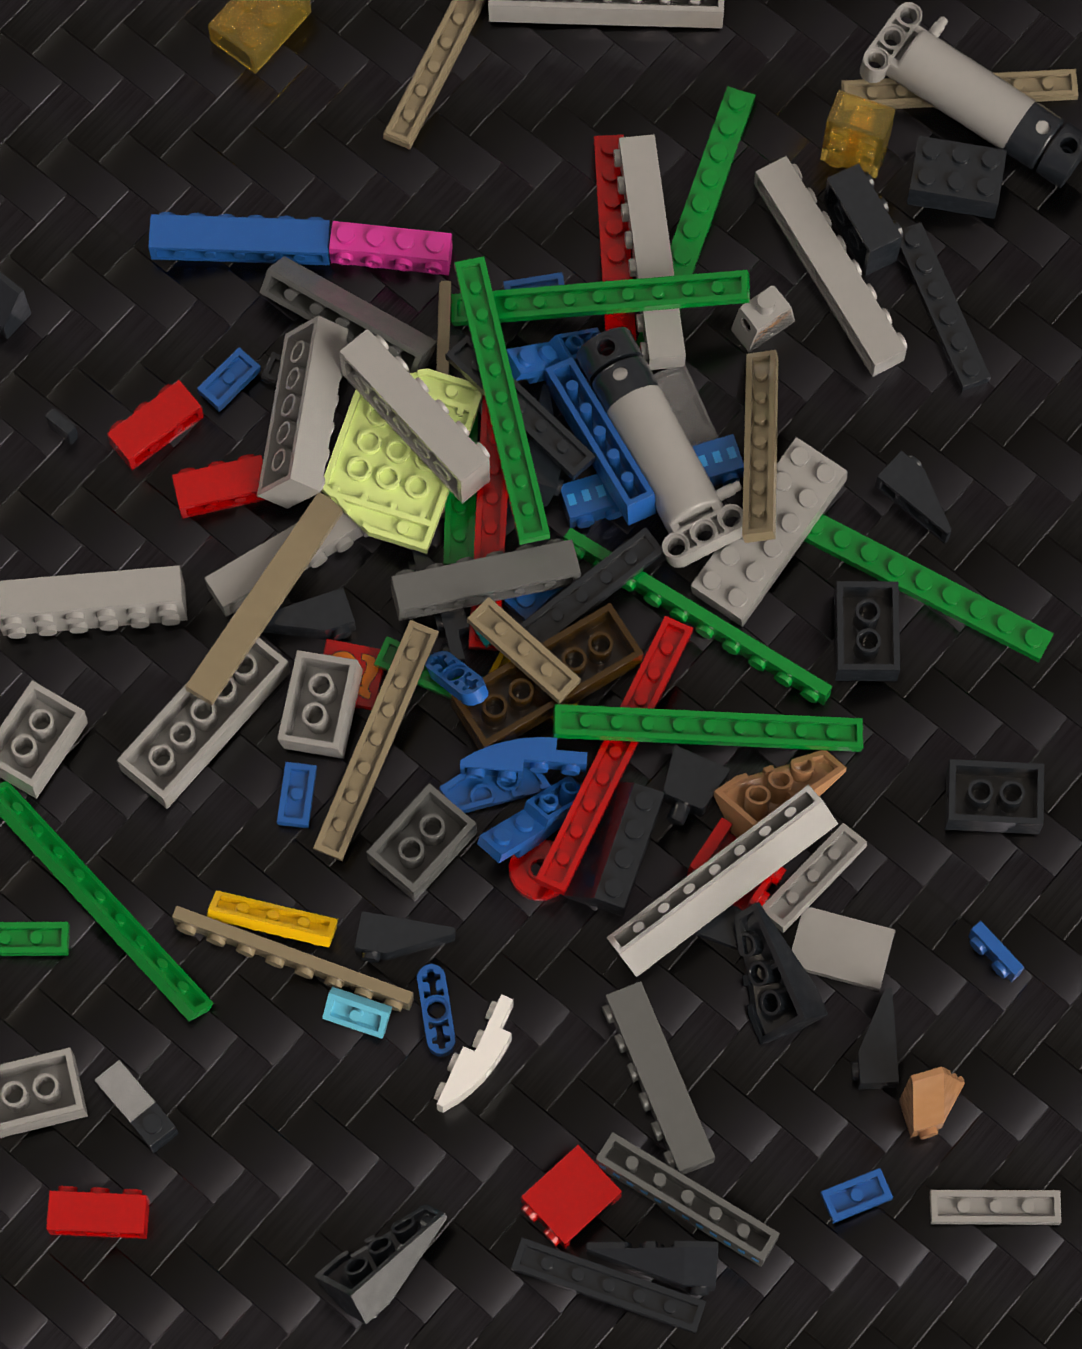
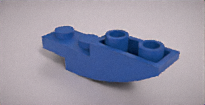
[506,327,601,384]
[460,737,588,782]
[477,776,581,863]

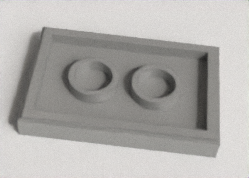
[792,907,895,992]

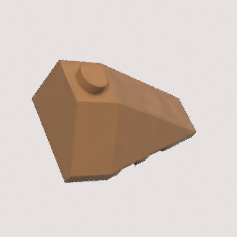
[713,750,847,838]
[899,1067,965,1139]

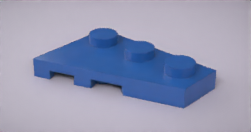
[439,738,551,813]

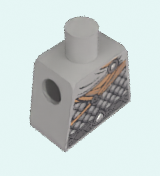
[731,285,795,352]

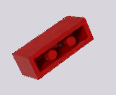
[107,380,204,470]
[172,454,265,519]
[46,1186,150,1239]

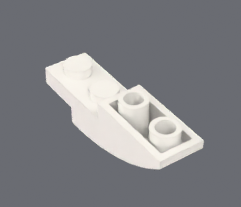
[434,994,513,1112]

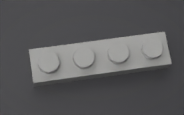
[763,823,867,933]
[930,1190,1061,1225]

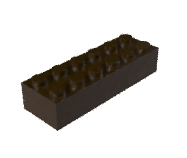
[451,603,644,750]

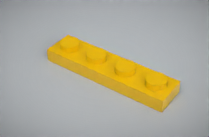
[207,890,338,948]

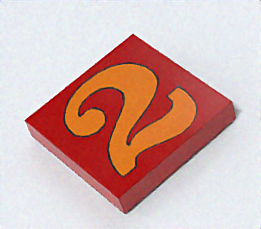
[323,639,384,711]

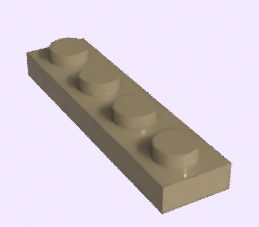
[467,597,581,704]

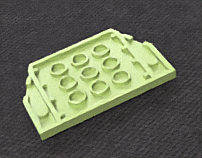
[321,368,483,554]

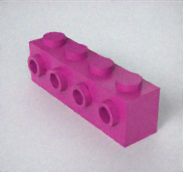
[329,221,453,275]

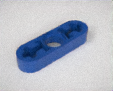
[425,651,489,706]
[417,964,456,1057]

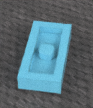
[322,987,392,1039]

